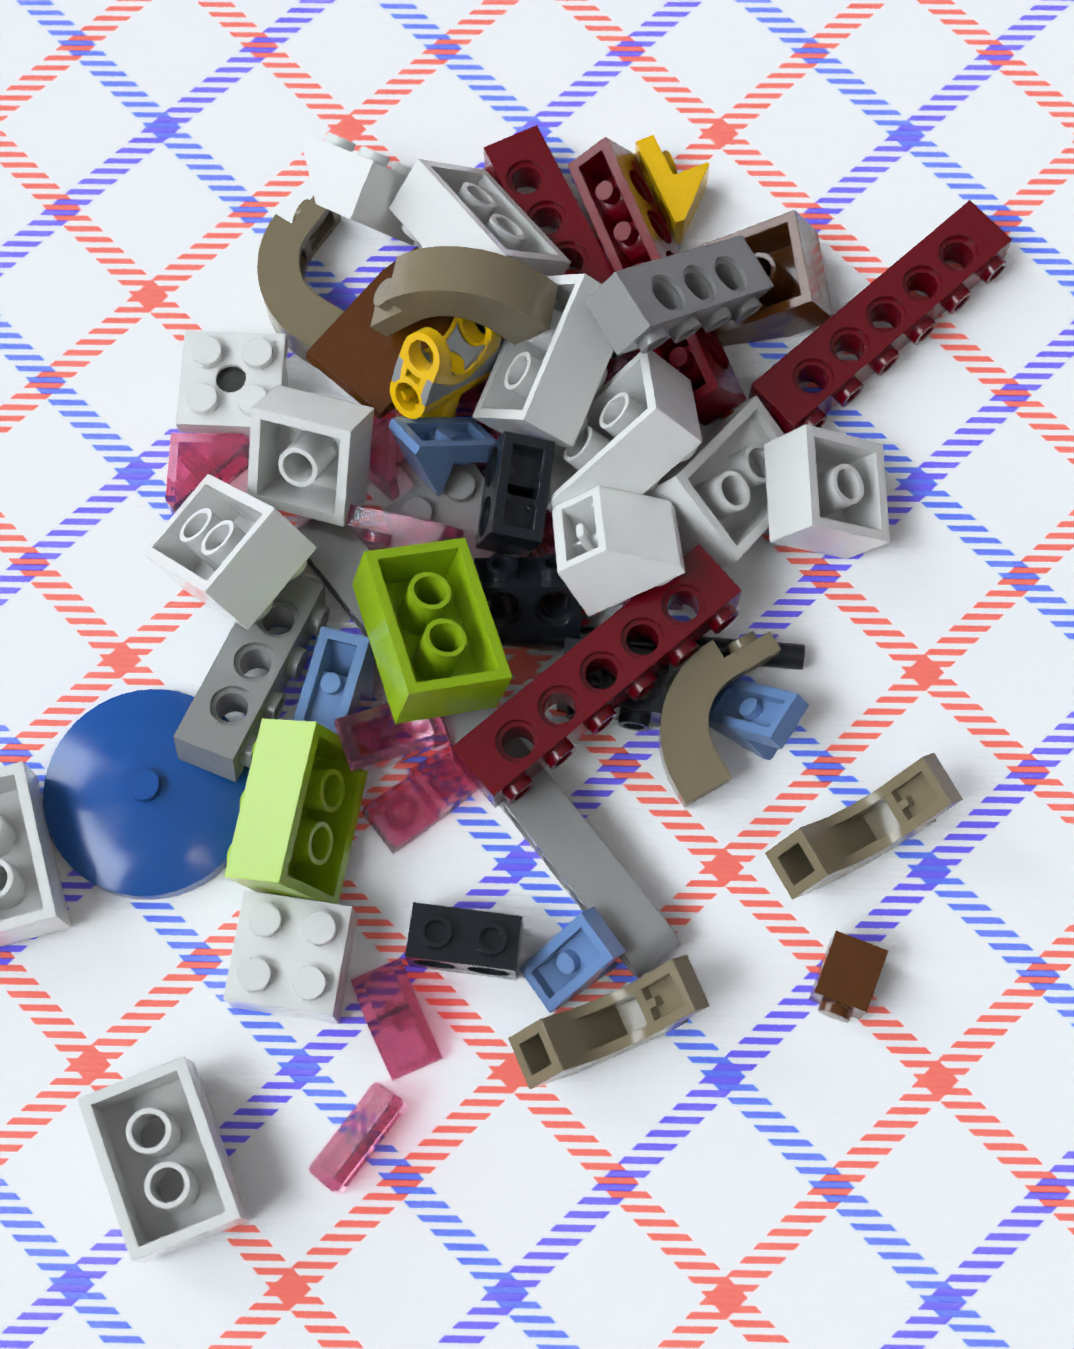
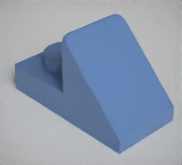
[388,417,496,496]
[293,626,374,740]
[709,679,809,760]
[519,906,626,1013]

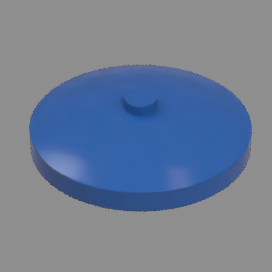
[43,689,250,900]

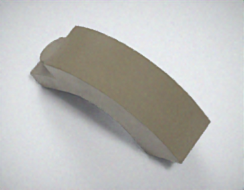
[257,195,344,370]
[370,246,558,345]
[658,631,781,808]
[765,753,963,900]
[508,954,710,1090]

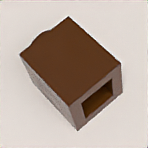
[808,930,889,1023]

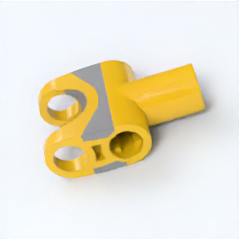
[390,317,502,419]

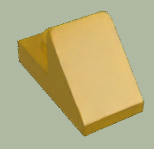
[635,134,710,245]

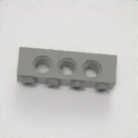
[584,235,774,356]
[173,575,330,782]

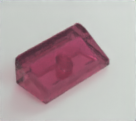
[309,1082,407,1195]

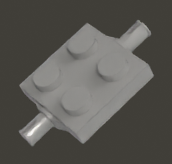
[383,457,506,595]

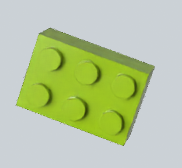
[352,538,512,724]
[224,718,372,904]

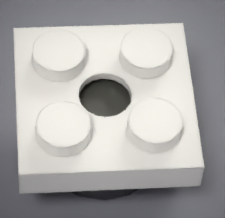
[175,330,289,435]

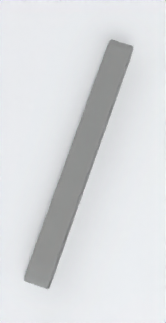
[297,519,681,978]

